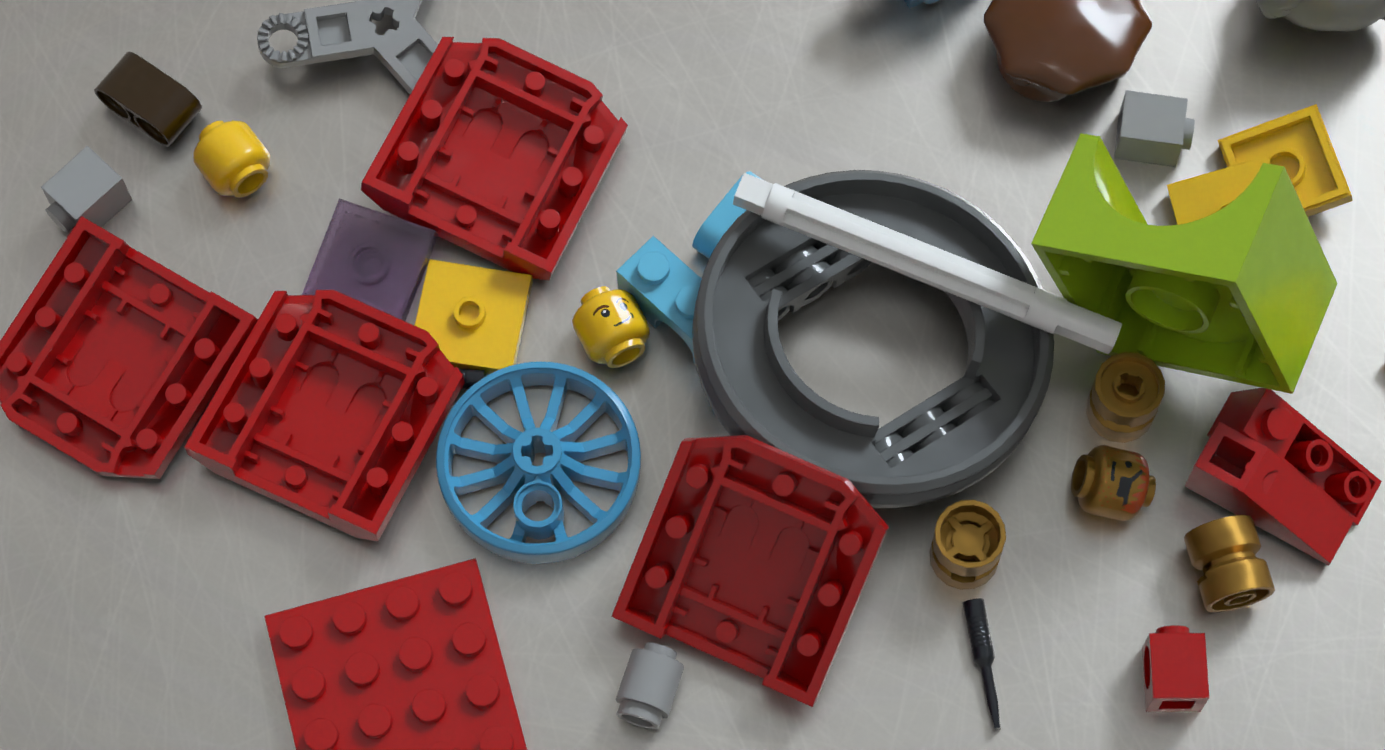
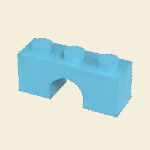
[616,236,702,364]

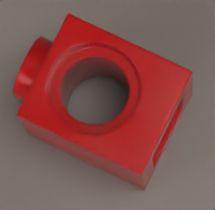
[1142,625,1209,712]

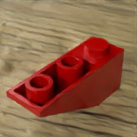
[1207,388,1382,526]
[1185,421,1355,566]

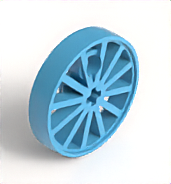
[436,362,641,564]

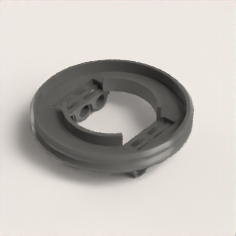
[692,170,1054,508]

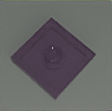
[302,198,438,321]

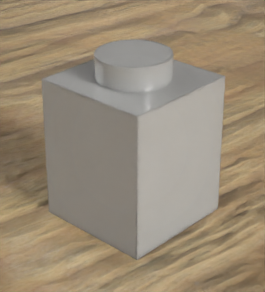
[1114,90,1195,167]
[41,146,132,233]

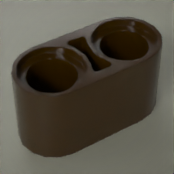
[94,52,202,147]

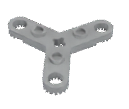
[257,0,438,94]

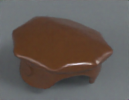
[984,0,1152,102]

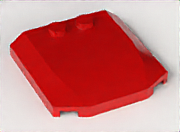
[361,37,628,281]
[0,216,258,479]
[184,290,465,542]
[611,435,889,707]

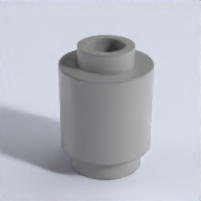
[616,642,684,729]

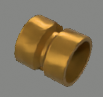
[1086,352,1165,443]
[930,500,1006,590]
[1184,515,1275,612]

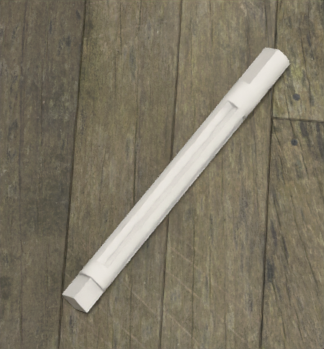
[733,173,1122,355]

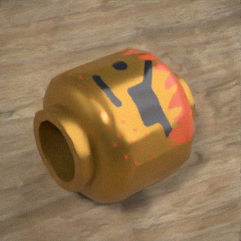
[1071,445,1156,521]

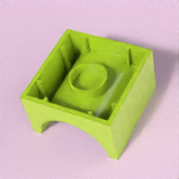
[1031,133,1338,394]

